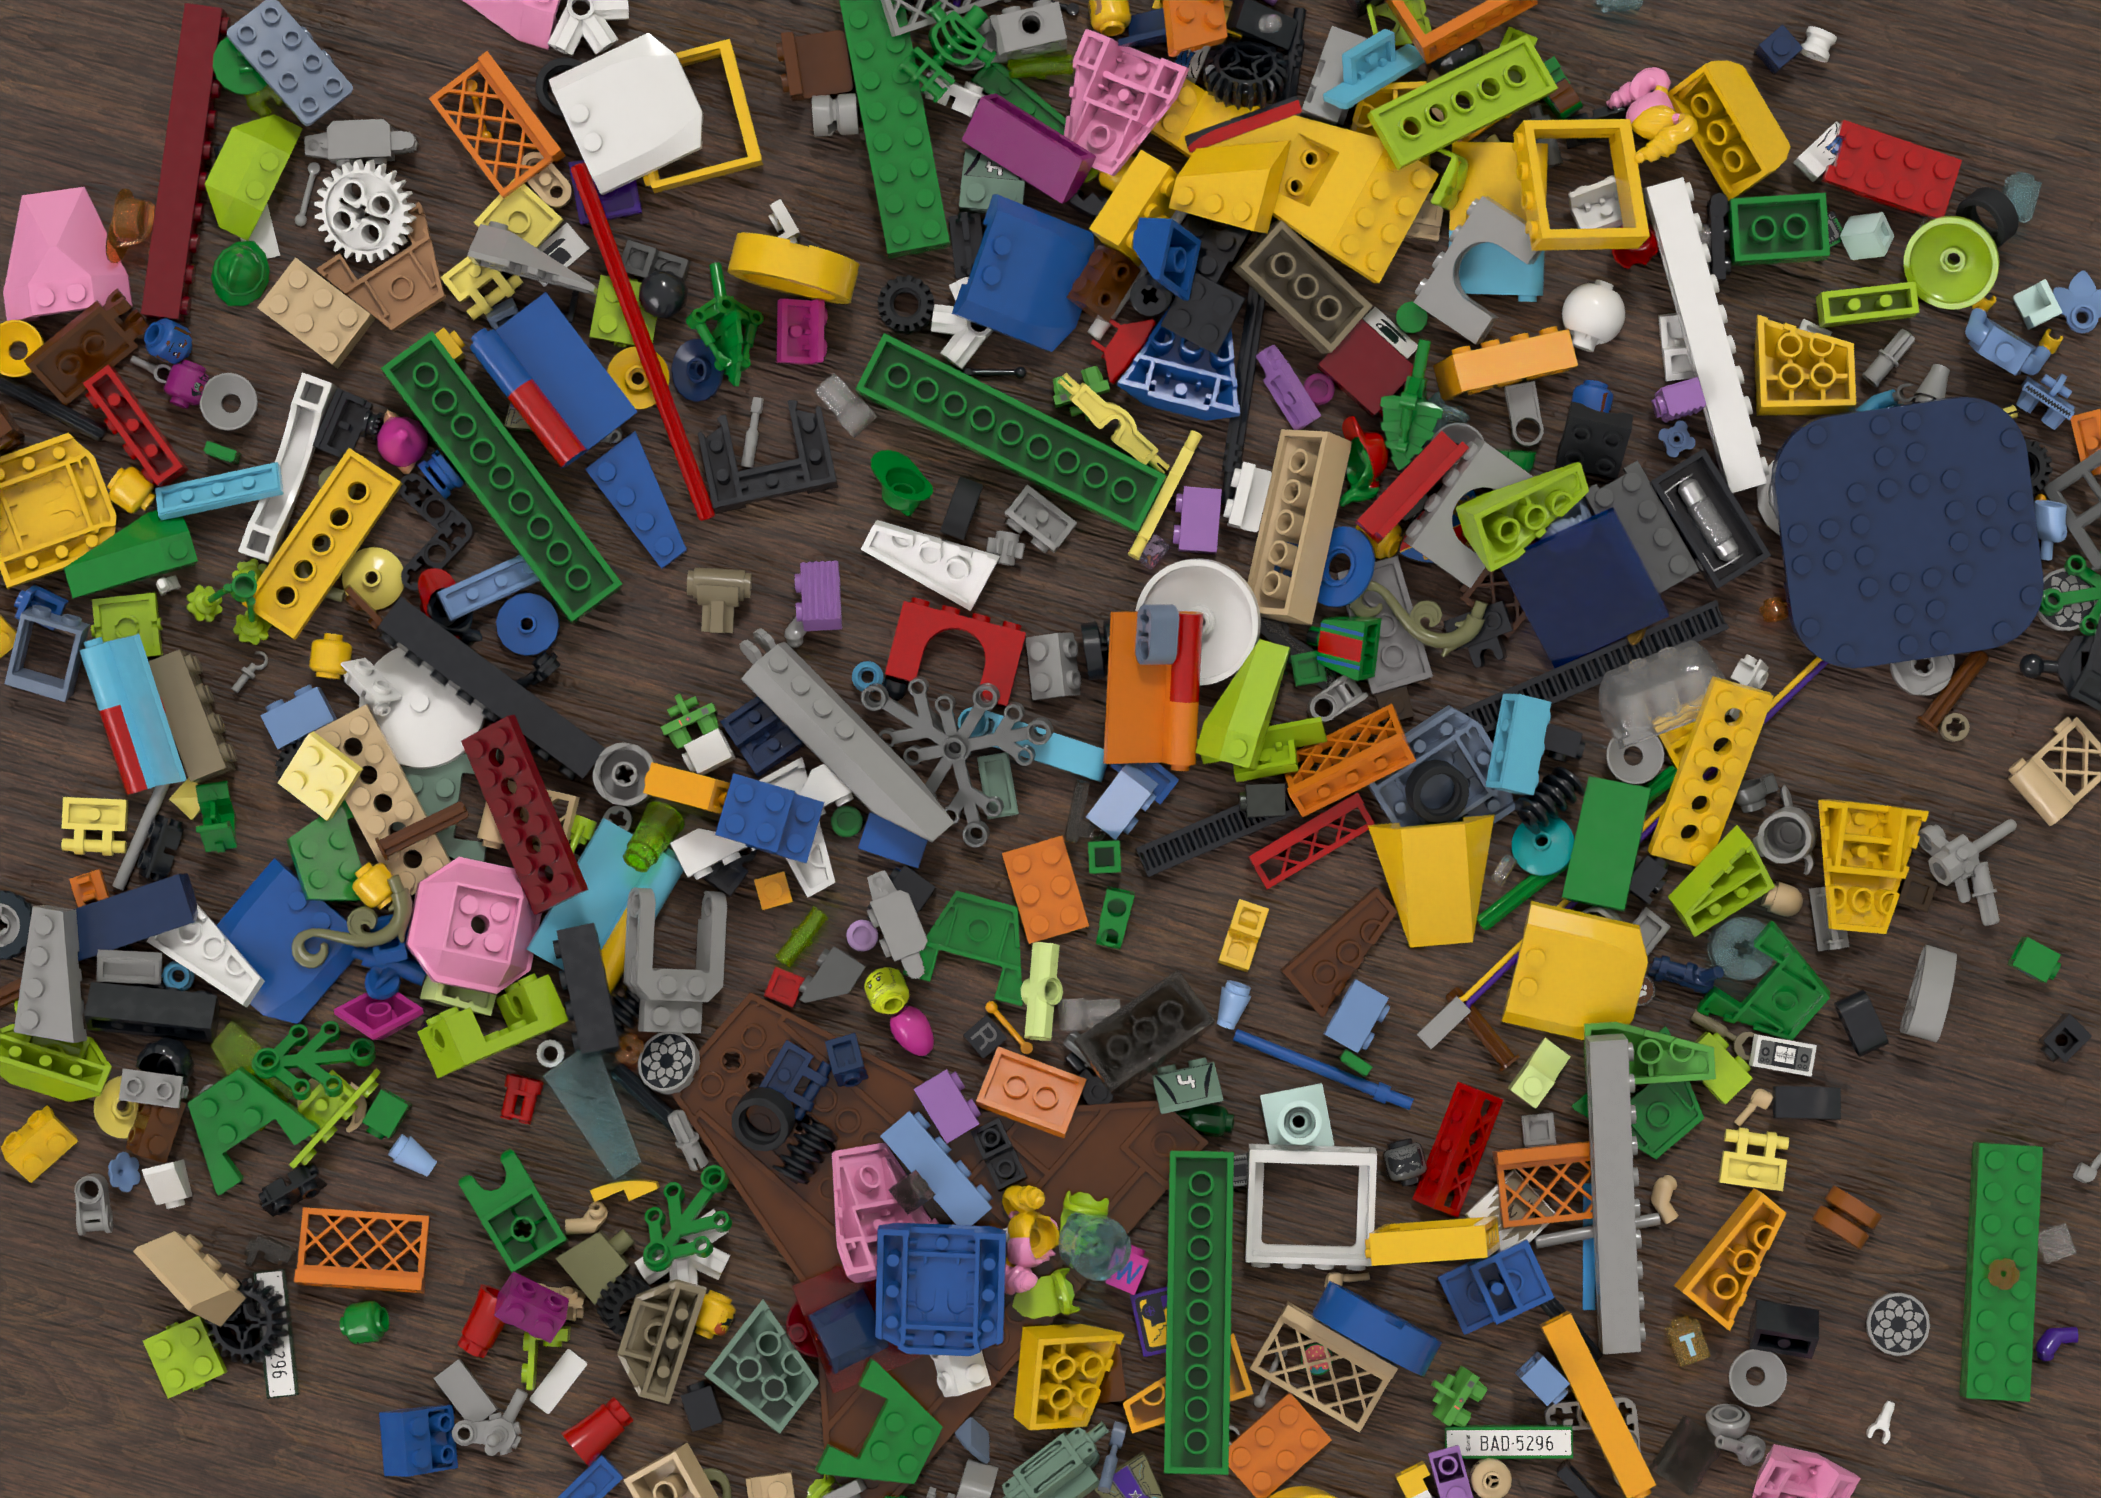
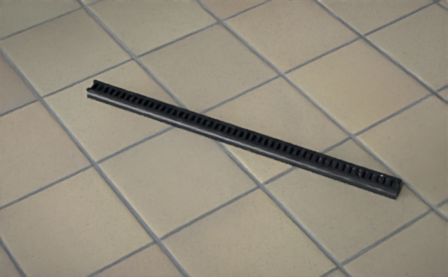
[1135,600,1729,877]

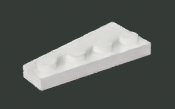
[759,757,835,898]
[147,904,265,1007]

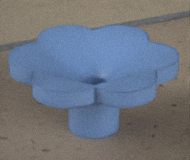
[108,1152,140,1192]

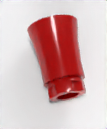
[457,1284,506,1358]
[561,1397,634,1467]

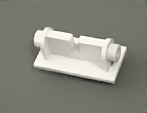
[921,72,986,117]
[1725,654,1769,720]
[341,658,402,716]

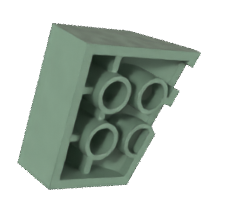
[704,1299,819,1434]

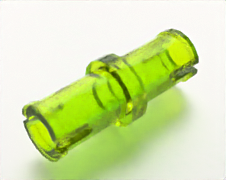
[1008,54,1073,79]
[775,906,829,968]

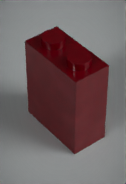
[1317,319,1414,418]

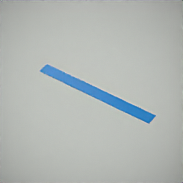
[1583,1183,1595,1310]

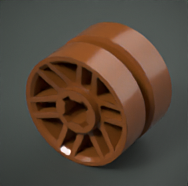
[1812,1185,1882,1250]

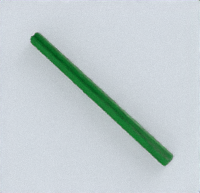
[1477,766,1677,930]

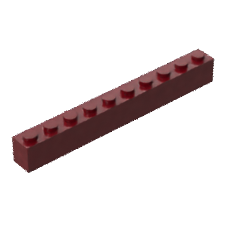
[141,3,231,323]

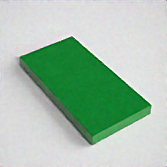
[1562,776,1651,912]

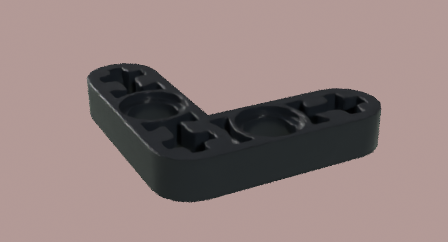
[399,473,474,592]

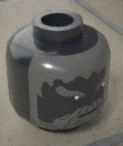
[1382,1138,1428,1187]

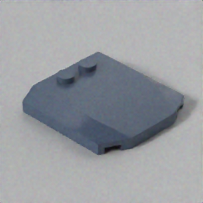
[1367,705,1515,827]

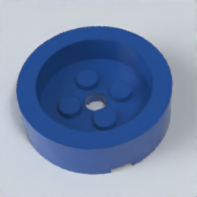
[1311,1281,1442,1377]

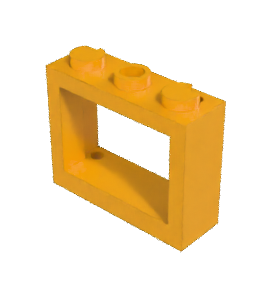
[643,762,730,814]

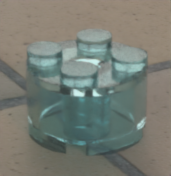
[1707,917,1773,980]
[1059,1213,1131,1281]

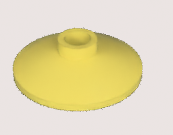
[342,547,404,610]
[94,1076,139,1139]

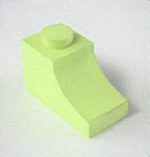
[420,974,497,1016]
[1507,1038,1571,1108]

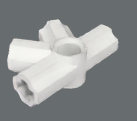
[548,0,629,57]
[931,277,993,370]
[634,1209,731,1285]

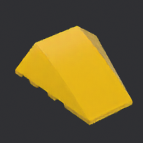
[1818,799,1929,934]
[1368,814,1495,948]

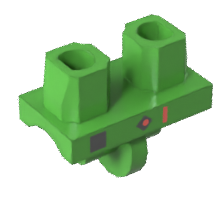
[1053,366,1110,422]
[661,693,720,750]
[1431,1366,1487,1427]

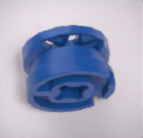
[418,449,465,499]

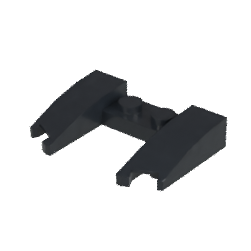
[698,400,838,514]

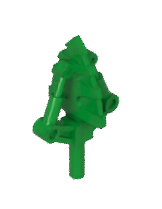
[686,263,764,386]
[1380,339,1444,470]

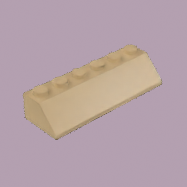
[1247,429,1352,625]

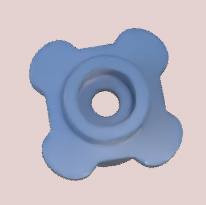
[1658,421,1695,458]

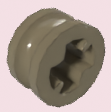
[1939,713,1970,742]

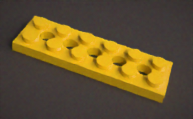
[242,448,402,640]
[1647,676,1774,867]

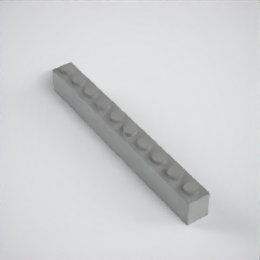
[1585,1033,1646,1354]

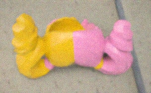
[1606,67,1699,163]
[1002,1185,1060,1295]

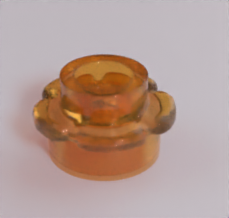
[1759,597,1789,623]
[615,1033,644,1064]
[1988,1258,2020,1290]

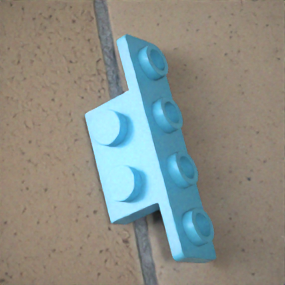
[1323,29,1425,109]

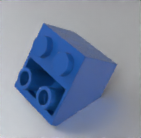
[379,1405,458,1477]

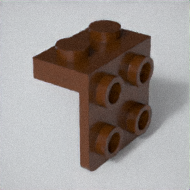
[776,30,853,101]

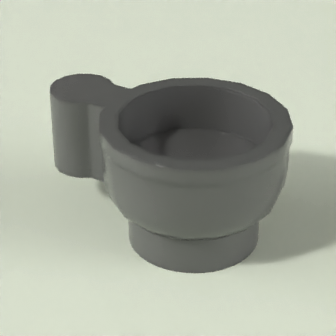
[1734,773,1779,813]

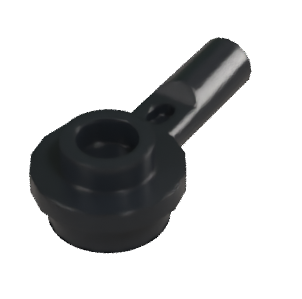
[516,652,560,689]
[1064,1052,1114,1105]

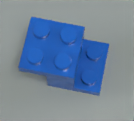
[715,773,825,864]
[1437,1239,1554,1335]

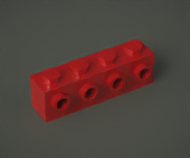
[83,365,189,487]

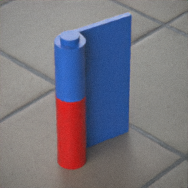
[469,292,638,469]

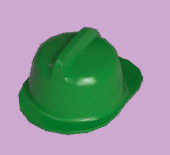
[871,450,933,516]

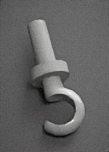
[231,651,268,693]

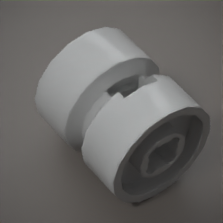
[812,93,859,137]

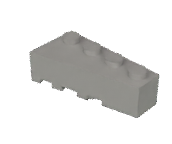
[14,905,87,1043]

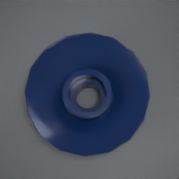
[672,339,724,402]

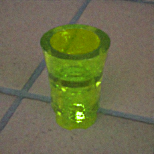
[623,801,685,872]

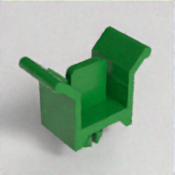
[196,780,237,853]

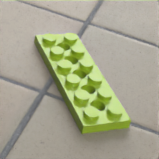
[1367,34,1558,170]

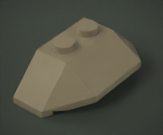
[617,1279,707,1404]

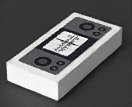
[1749,1034,1817,1076]

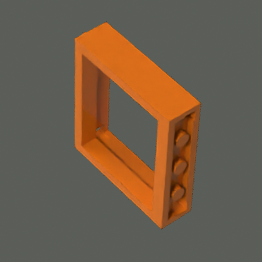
[1385,0,1538,65]

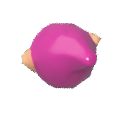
[377,410,428,474]

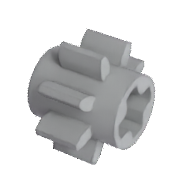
[986,531,1025,566]

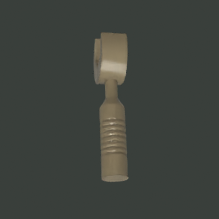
[1689,1009,1755,1060]

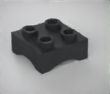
[1556,401,1633,479]

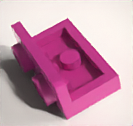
[777,299,828,365]

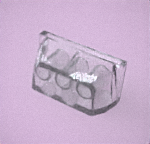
[1599,640,1726,749]

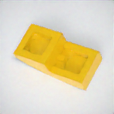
[1218,899,1269,972]
[590,1179,660,1202]

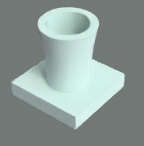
[1260,1083,1334,1146]

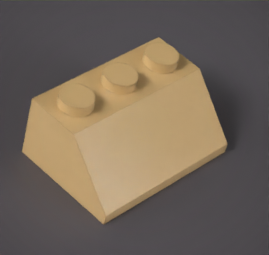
[133,1231,246,1327]

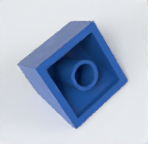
[1133,218,1201,301]

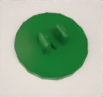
[213,37,268,95]

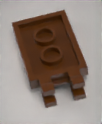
[24,288,149,406]

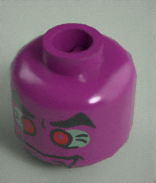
[164,360,210,409]

